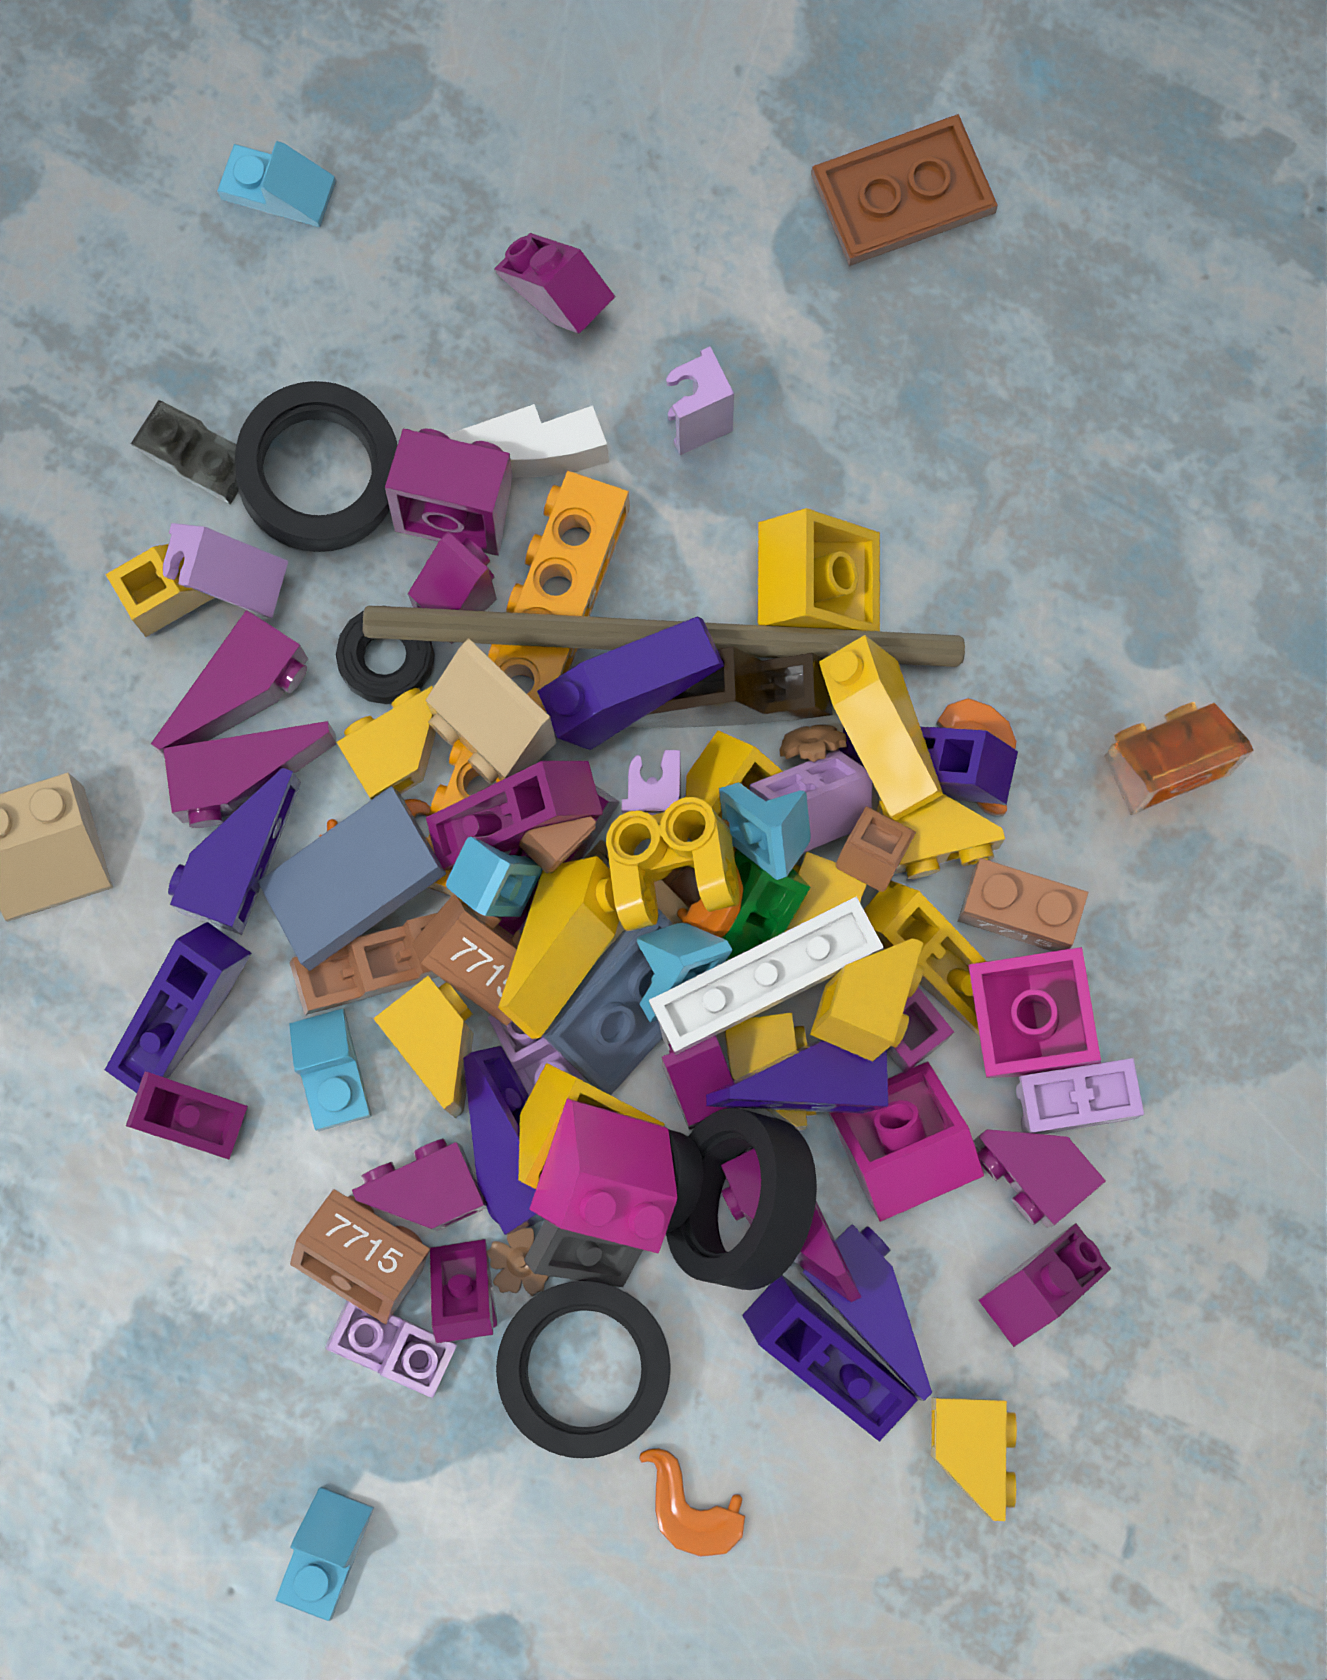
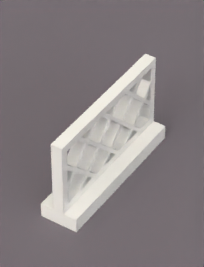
[649,896,884,1055]

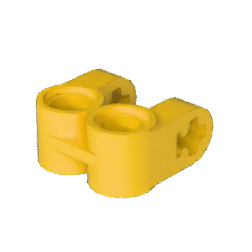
[606,797,740,931]

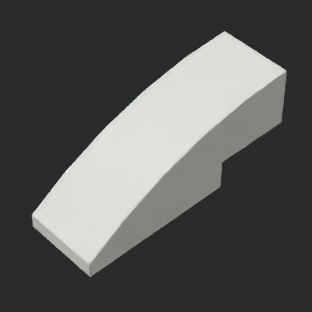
[447,404,609,478]

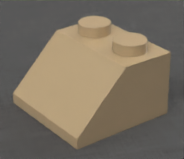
[426,638,557,784]
[0,772,113,922]

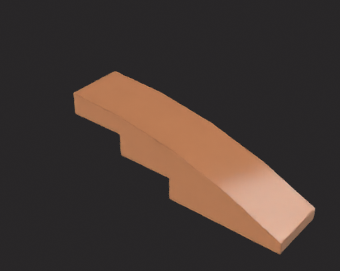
[289,913,439,1015]

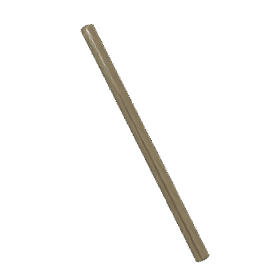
[363,605,965,667]

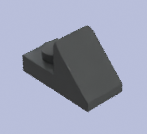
[524,1219,643,1287]

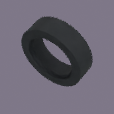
[235,381,398,552]
[666,1108,817,1290]
[496,1281,671,1459]

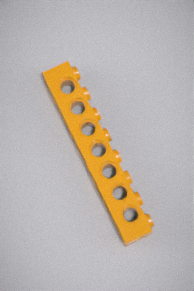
[425,470,630,896]

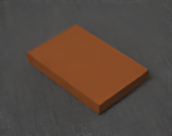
[811,114,998,266]

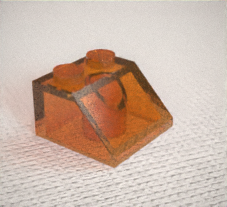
[1104,702,1254,815]

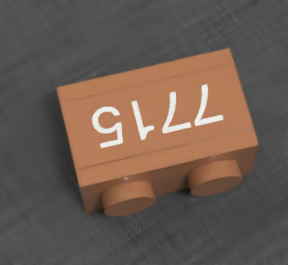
[957,858,1089,952]
[412,894,523,1026]
[290,1189,430,1325]

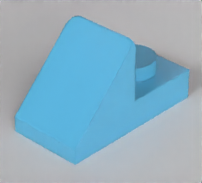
[217,141,336,228]
[719,782,811,880]
[446,837,543,917]
[637,923,732,1023]
[289,1008,372,1132]
[275,1487,374,1621]

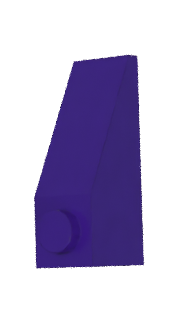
[537,616,724,750]
[839,726,1018,805]
[168,768,301,935]
[104,922,252,1093]
[706,1040,888,1114]
[463,1046,544,1235]
[800,1224,932,1401]
[742,1275,918,1442]

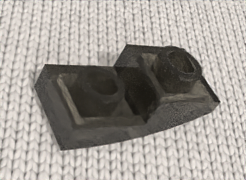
[130,400,239,505]

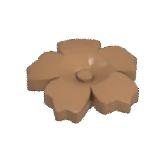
[779,725,847,762]
[487,1228,549,1296]

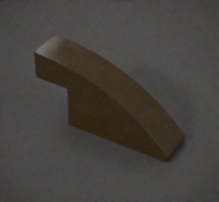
[628,646,833,728]

